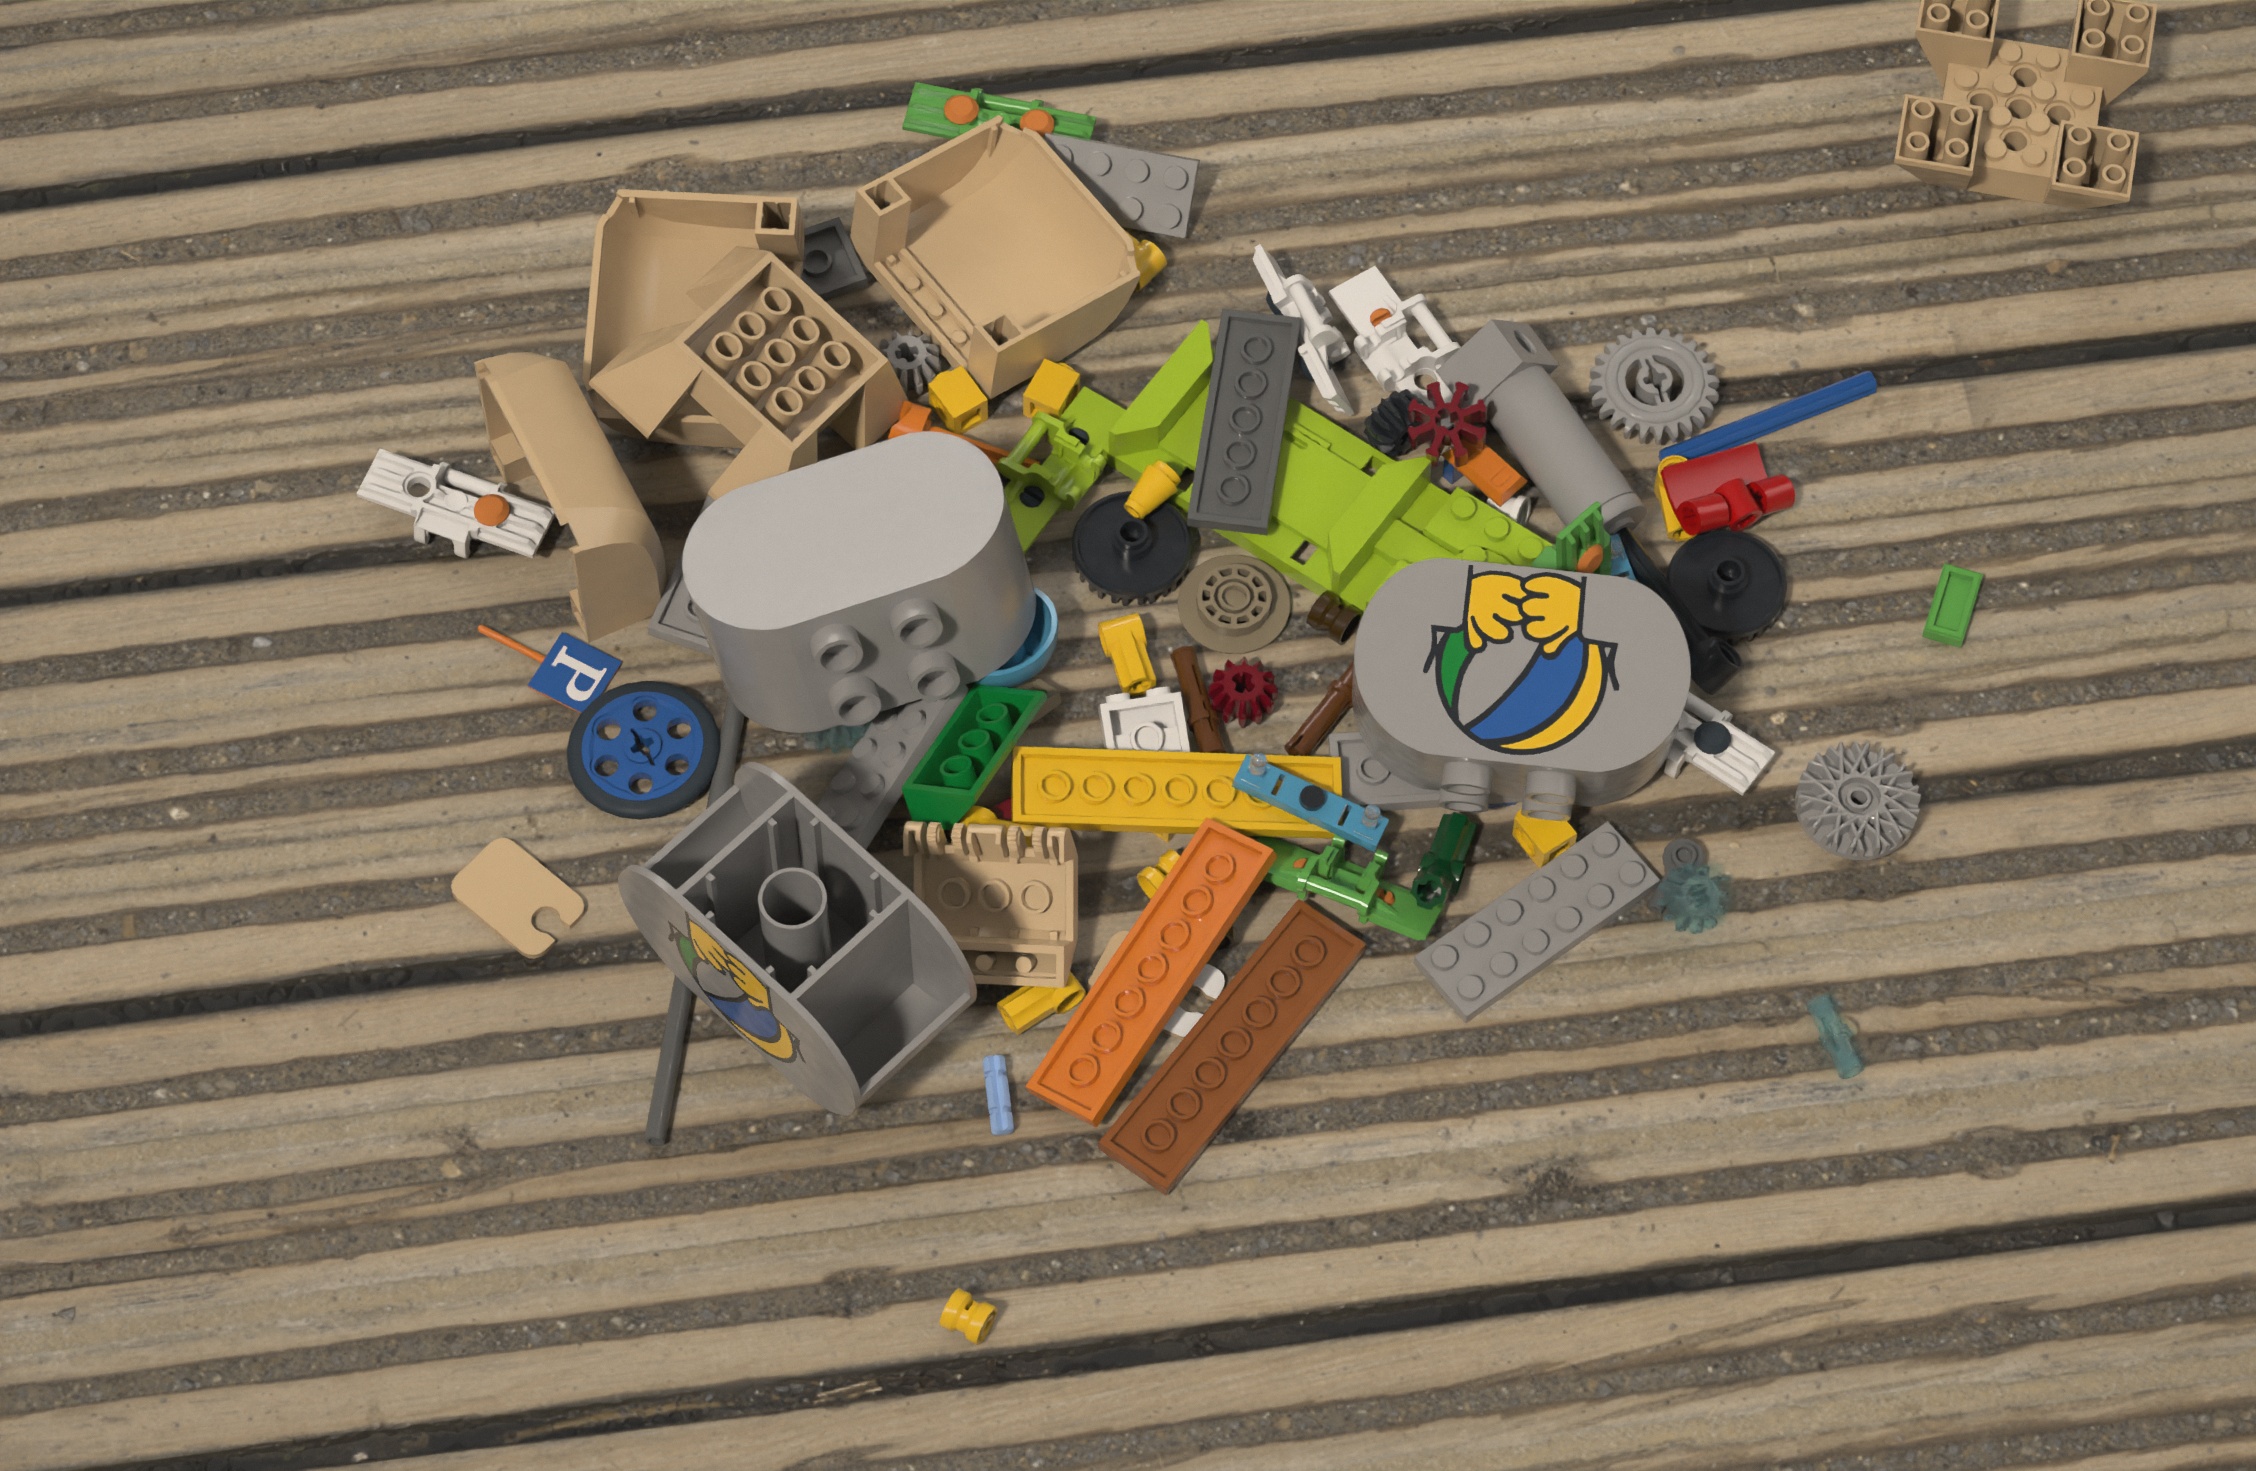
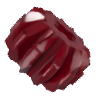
[1208,656,1278,728]

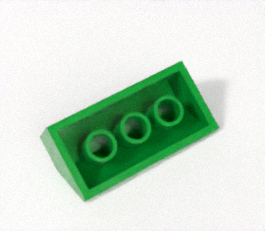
[902,684,1047,830]

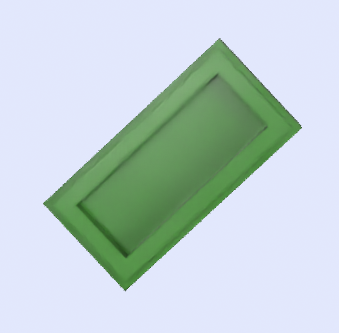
[1922,563,1983,648]

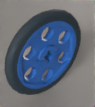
[566,681,721,820]

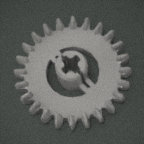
[1588,327,1720,445]

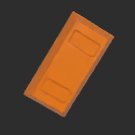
[1441,439,1527,507]

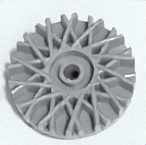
[1795,742,1921,860]

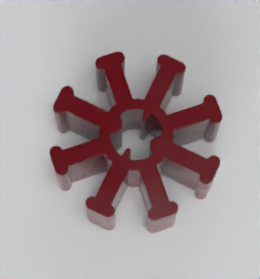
[1408,381,1487,467]

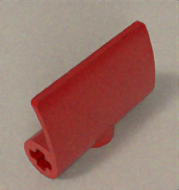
[1661,442,1795,536]

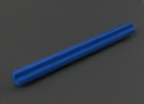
[1658,371,1877,462]

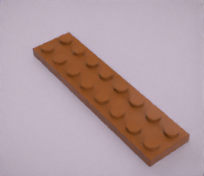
[1098,899,1366,1196]

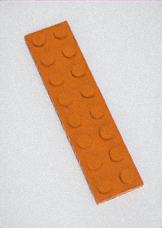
[1025,817,1277,1128]

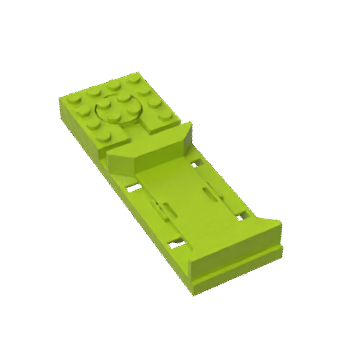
[1102,319,1553,619]

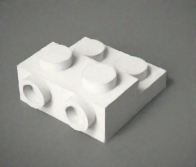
[1098,687,1190,752]

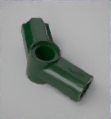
[1410,812,1477,910]

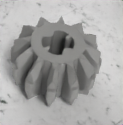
[879,328,941,395]

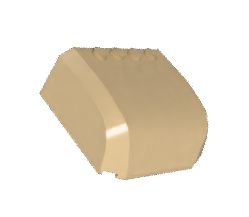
[850,115,1140,399]
[582,189,805,448]
[474,352,668,643]

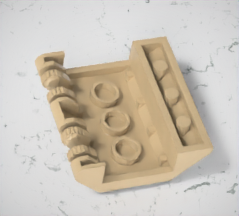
[903,821,1078,988]

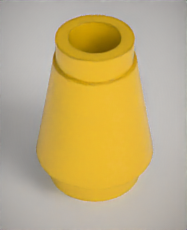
[1123,460,1181,520]

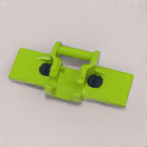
[996,386,1126,554]

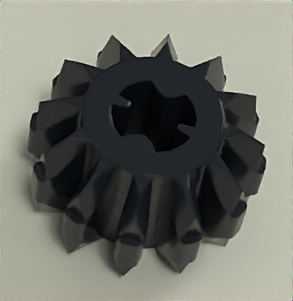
[1364,389,1428,457]

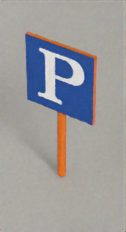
[477,625,622,714]

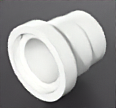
[1486,495,1531,527]

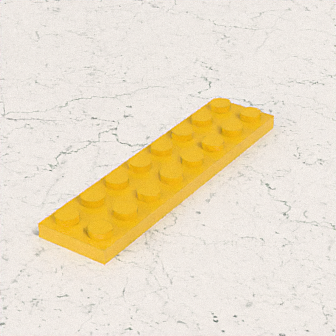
[1011,746,1343,839]

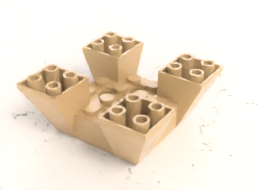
[1894,0,2158,209]
[588,246,908,501]

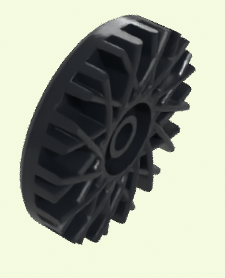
[1072,491,1192,606]
[1666,530,1787,646]

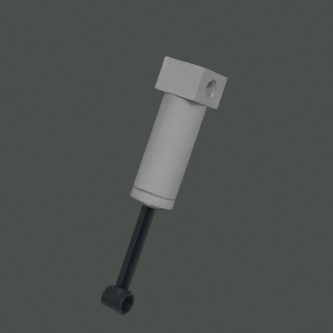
[1436,319,1744,695]

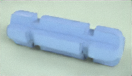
[983,1055,1014,1136]

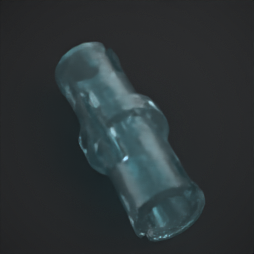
[1806,994,1865,1079]

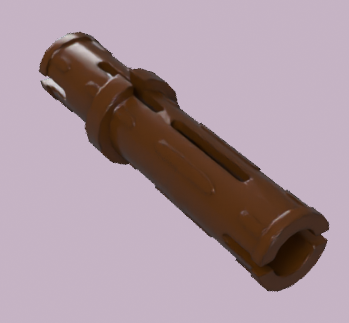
[1170,646,1227,753]
[1284,659,1354,756]

